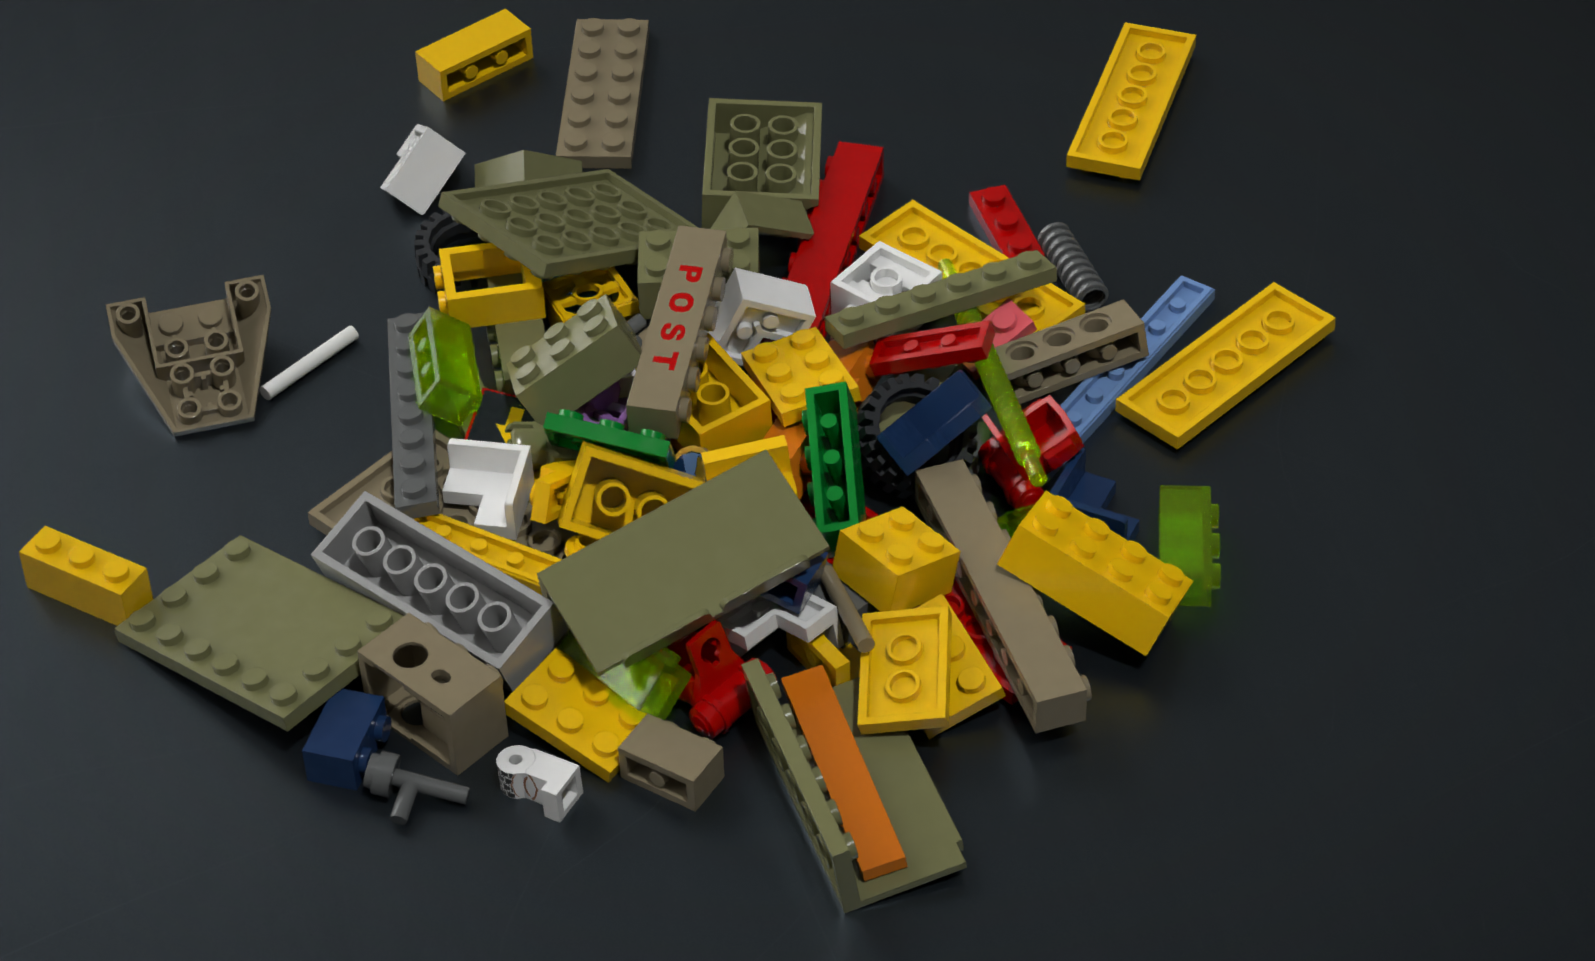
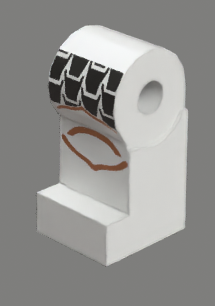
[496,745,583,823]

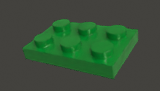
[543,409,676,469]

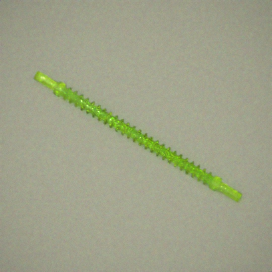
[938,258,1047,487]

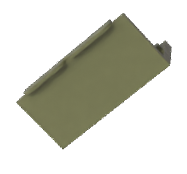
[537,450,830,676]
[741,658,967,913]

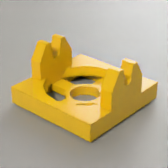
[542,266,640,327]

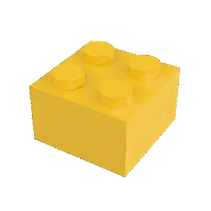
[833,506,961,612]

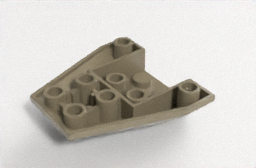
[105,274,272,437]

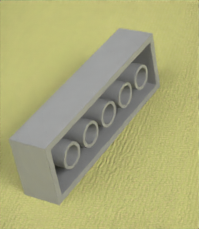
[311,491,569,693]

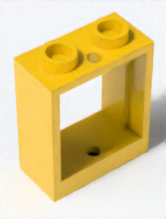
[433,243,546,330]

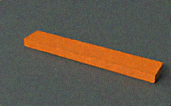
[781,665,908,881]

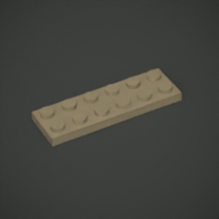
[556,18,650,169]

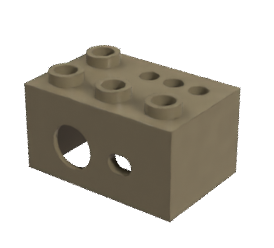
[357,613,509,776]

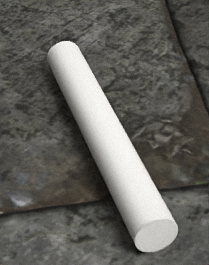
[260,326,359,400]

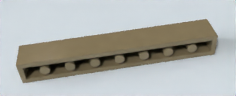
[915,459,1092,733]

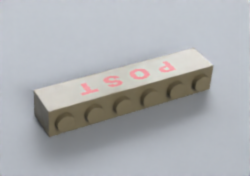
[626,226,734,439]

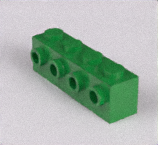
[802,381,866,558]

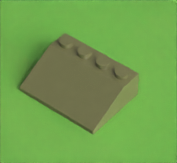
[702,98,822,229]

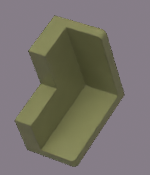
[475,150,582,187]
[711,190,814,240]

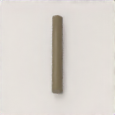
[821,565,875,653]

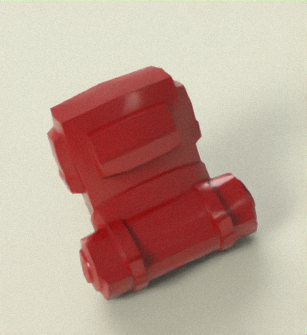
[978,395,1084,515]
[648,620,777,740]

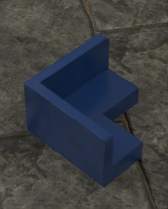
[877,370,992,476]
[1050,448,1140,541]

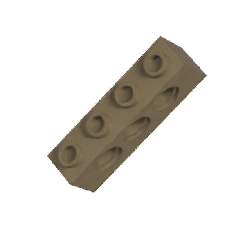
[978,299,1149,411]

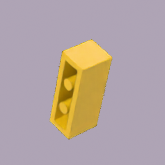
[415,8,534,102]
[19,526,153,626]

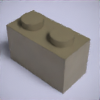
[618,713,725,812]

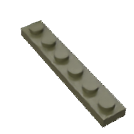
[825,250,1057,349]

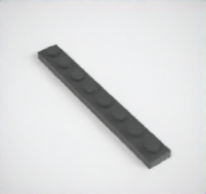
[387,312,440,519]

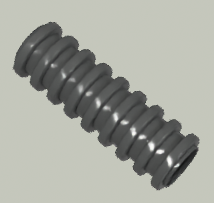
[1038,222,1109,312]

